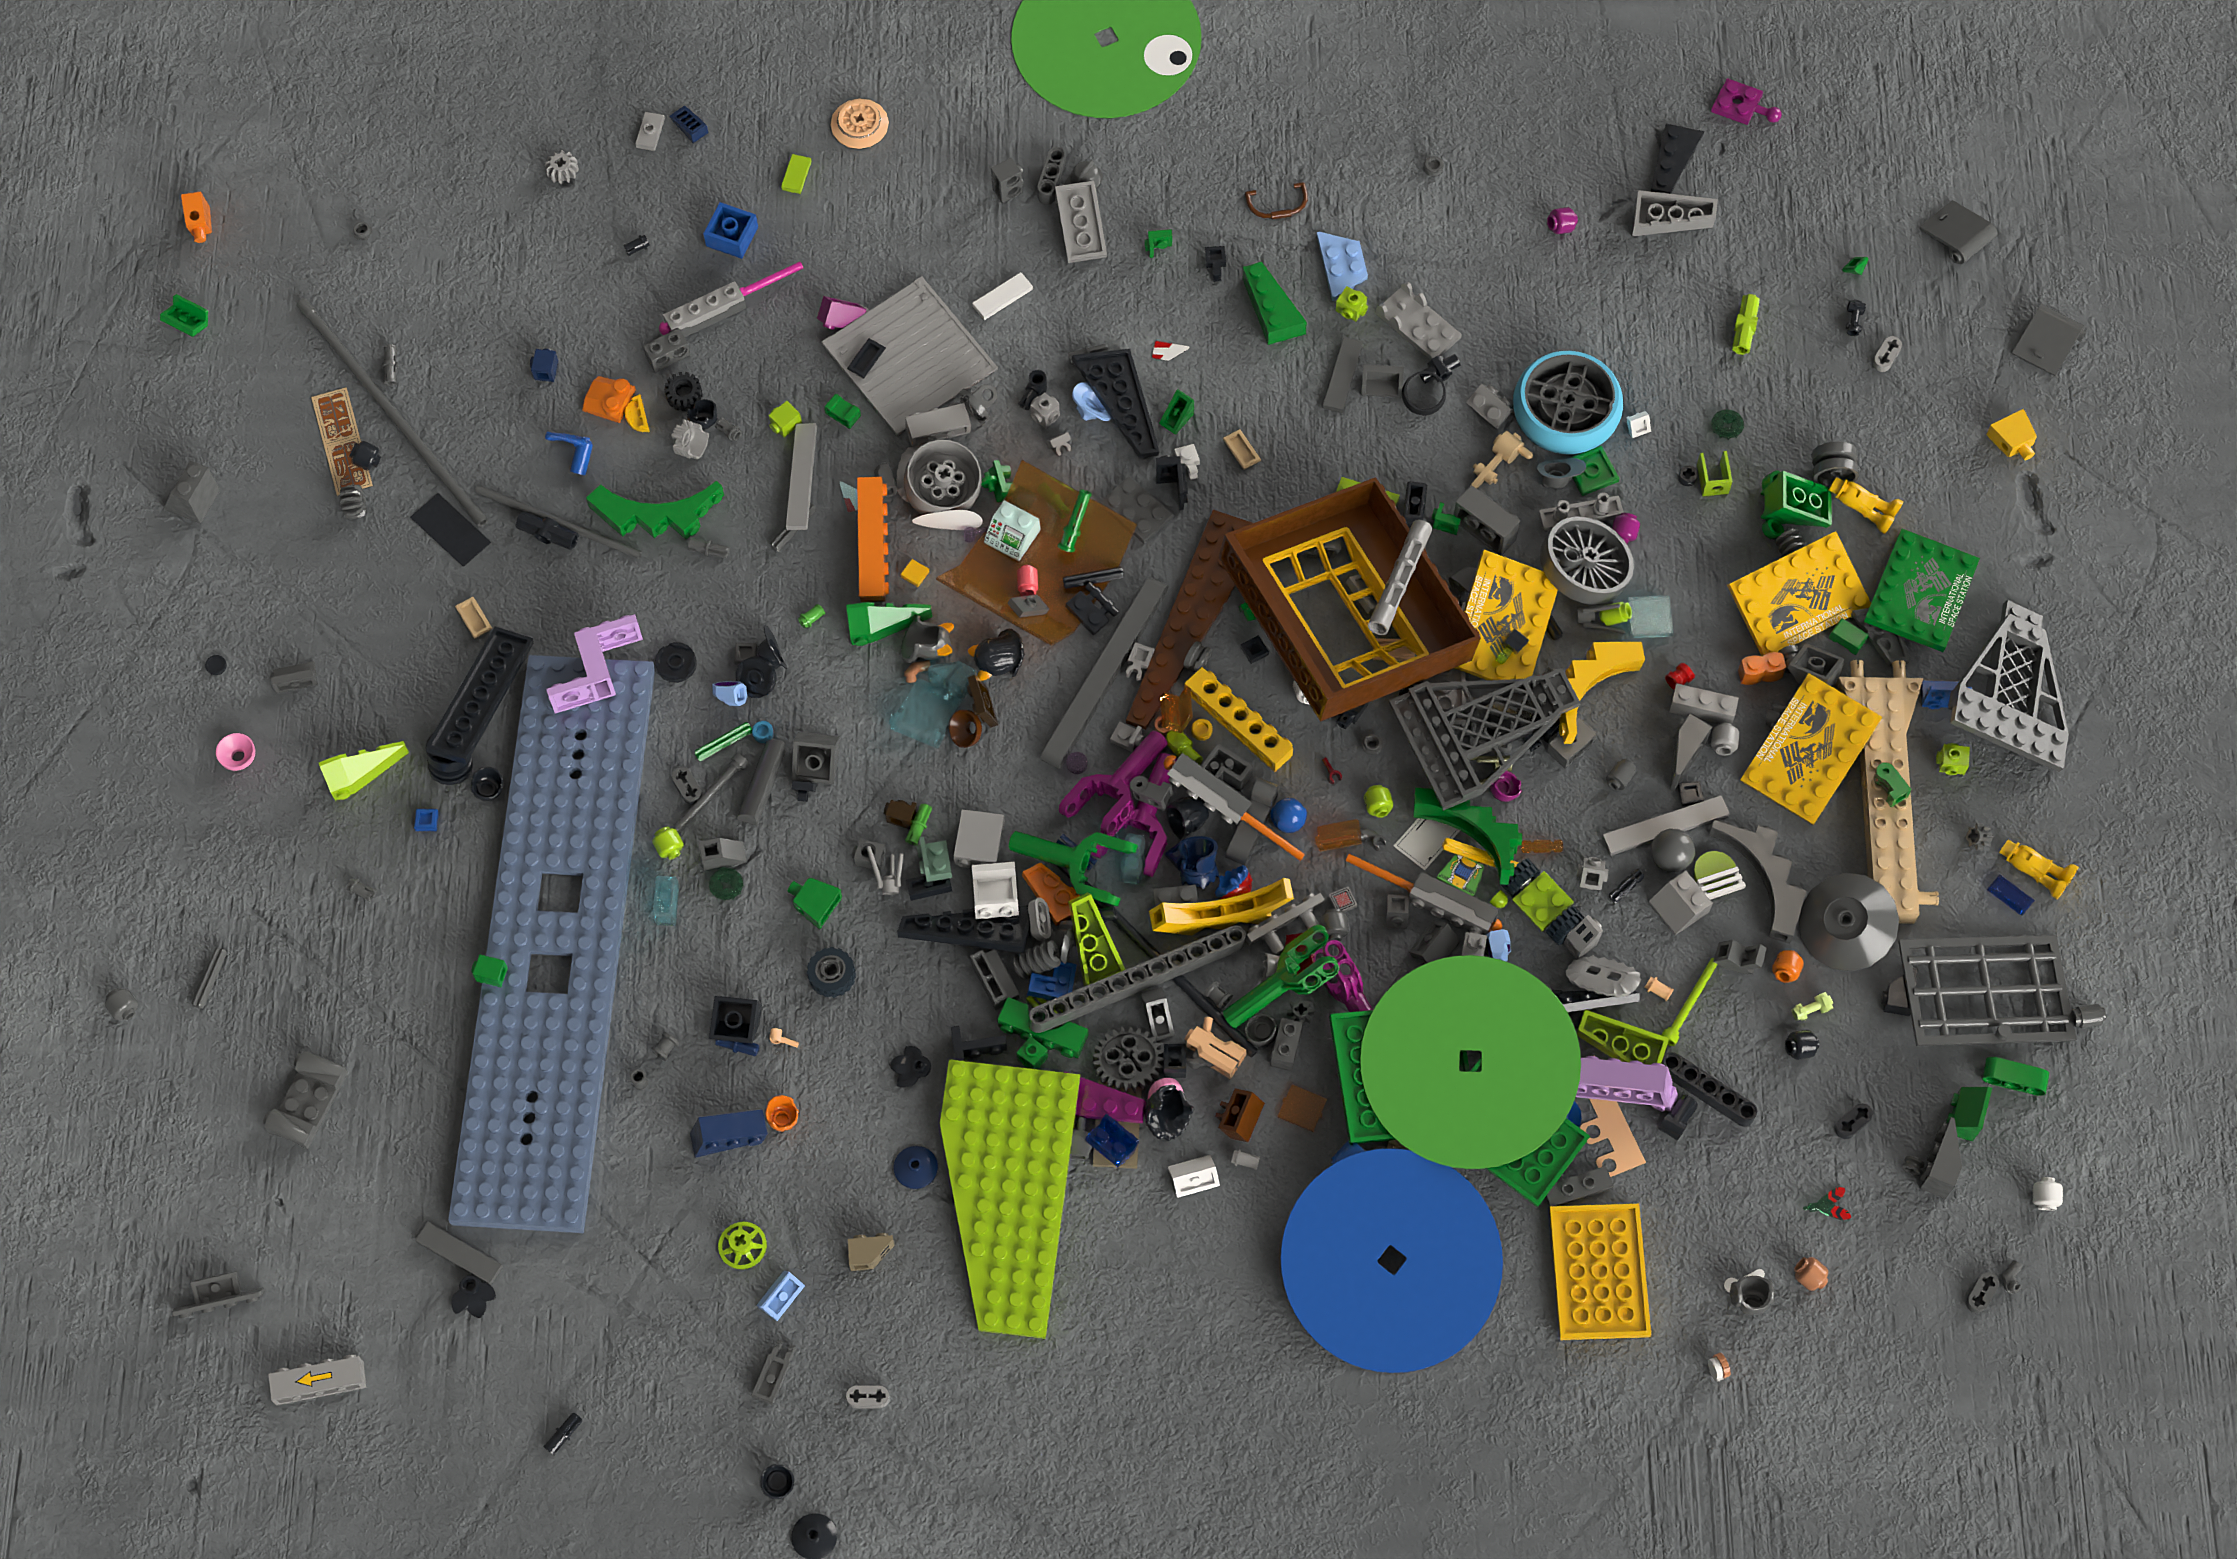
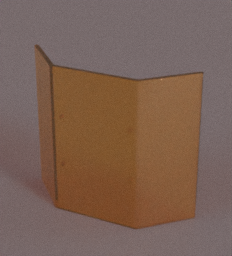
[936,460,1137,646]

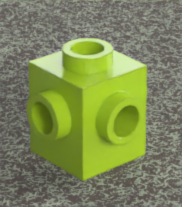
[1336,286,1368,322]
[1936,743,1970,775]

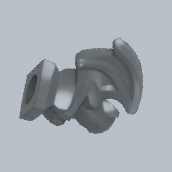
[1032,921,1076,964]

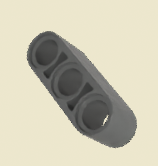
[1038,147,1066,205]

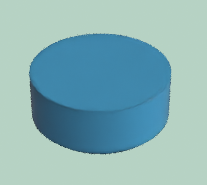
[752,721,774,743]

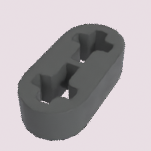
[672,767,702,805]
[1966,1272,1999,1313]

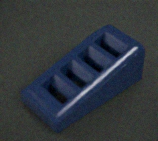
[669,106,709,143]

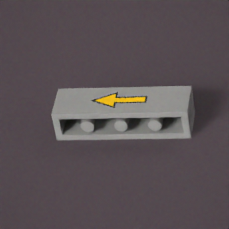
[269,1355,367,1405]

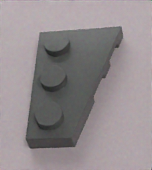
[1851,608,1911,666]

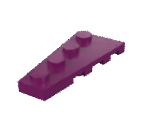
[1064,1071,1146,1124]

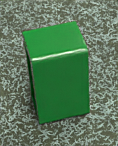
[824,393,861,429]
[1829,618,1869,655]

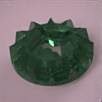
[1711,409,1744,440]
[709,868,744,901]

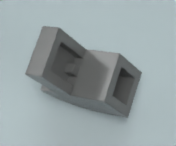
[1714,940,1767,974]

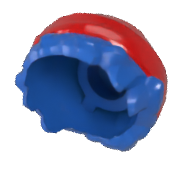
[1215,865,1253,900]

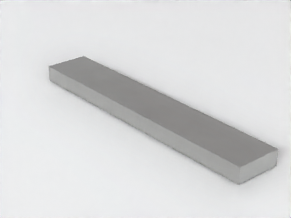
[786,423,817,530]
[1602,796,1730,856]

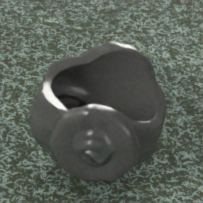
[1730,1276,1775,1315]

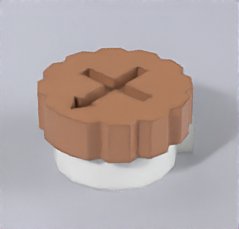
[1708,1353,1731,1382]

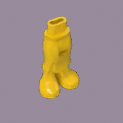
[1829,477,1903,534]
[1999,839,2079,900]

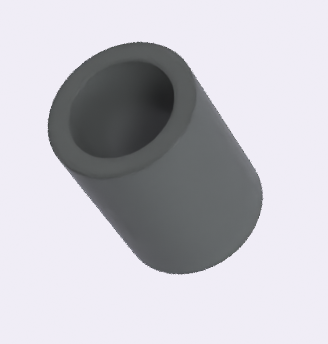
[630,1069,648,1090]

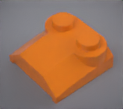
[582,376,636,423]

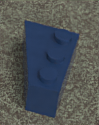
[690,1109,768,1158]

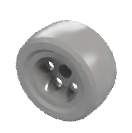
[904,440,982,515]

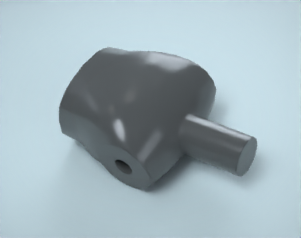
[1070,1117,1094,1160]

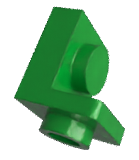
[1144,229,1172,258]
[1431,502,1461,535]

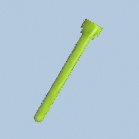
[1661,958,1718,1047]

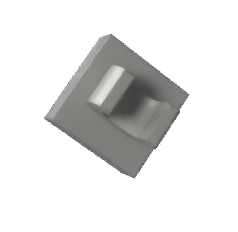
[1046,432,1071,456]

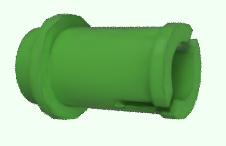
[798,604,825,628]

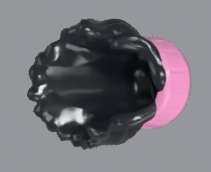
[1144,1078,1194,1141]

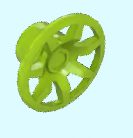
[718,1222,767,1269]

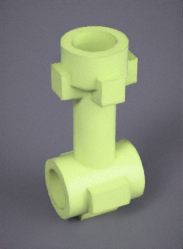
[1792,992,1833,1021]

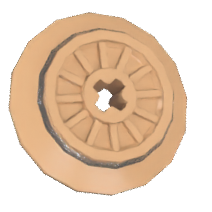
[830,99,889,149]

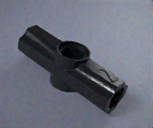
[515,511,579,550]

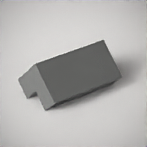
[970,949,1020,1010]

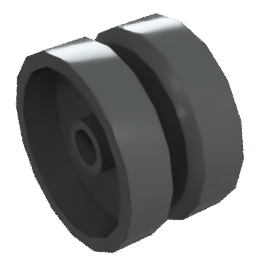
[1811,442,1859,488]

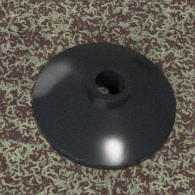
[791,1513,837,1559]

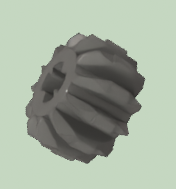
[339,484,367,519]

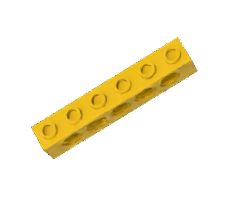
[1184,667,1293,772]

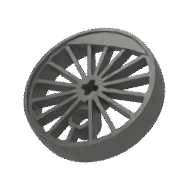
[1540,517,1634,605]

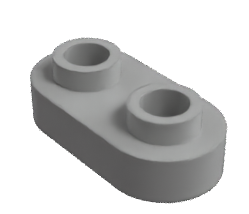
[1028,898,1051,941]

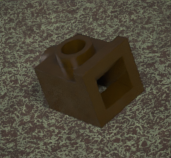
[883,800,918,829]

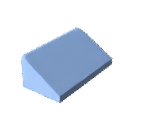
[757,1271,805,1321]

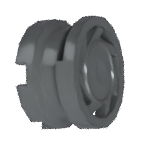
[1183,641,1212,673]

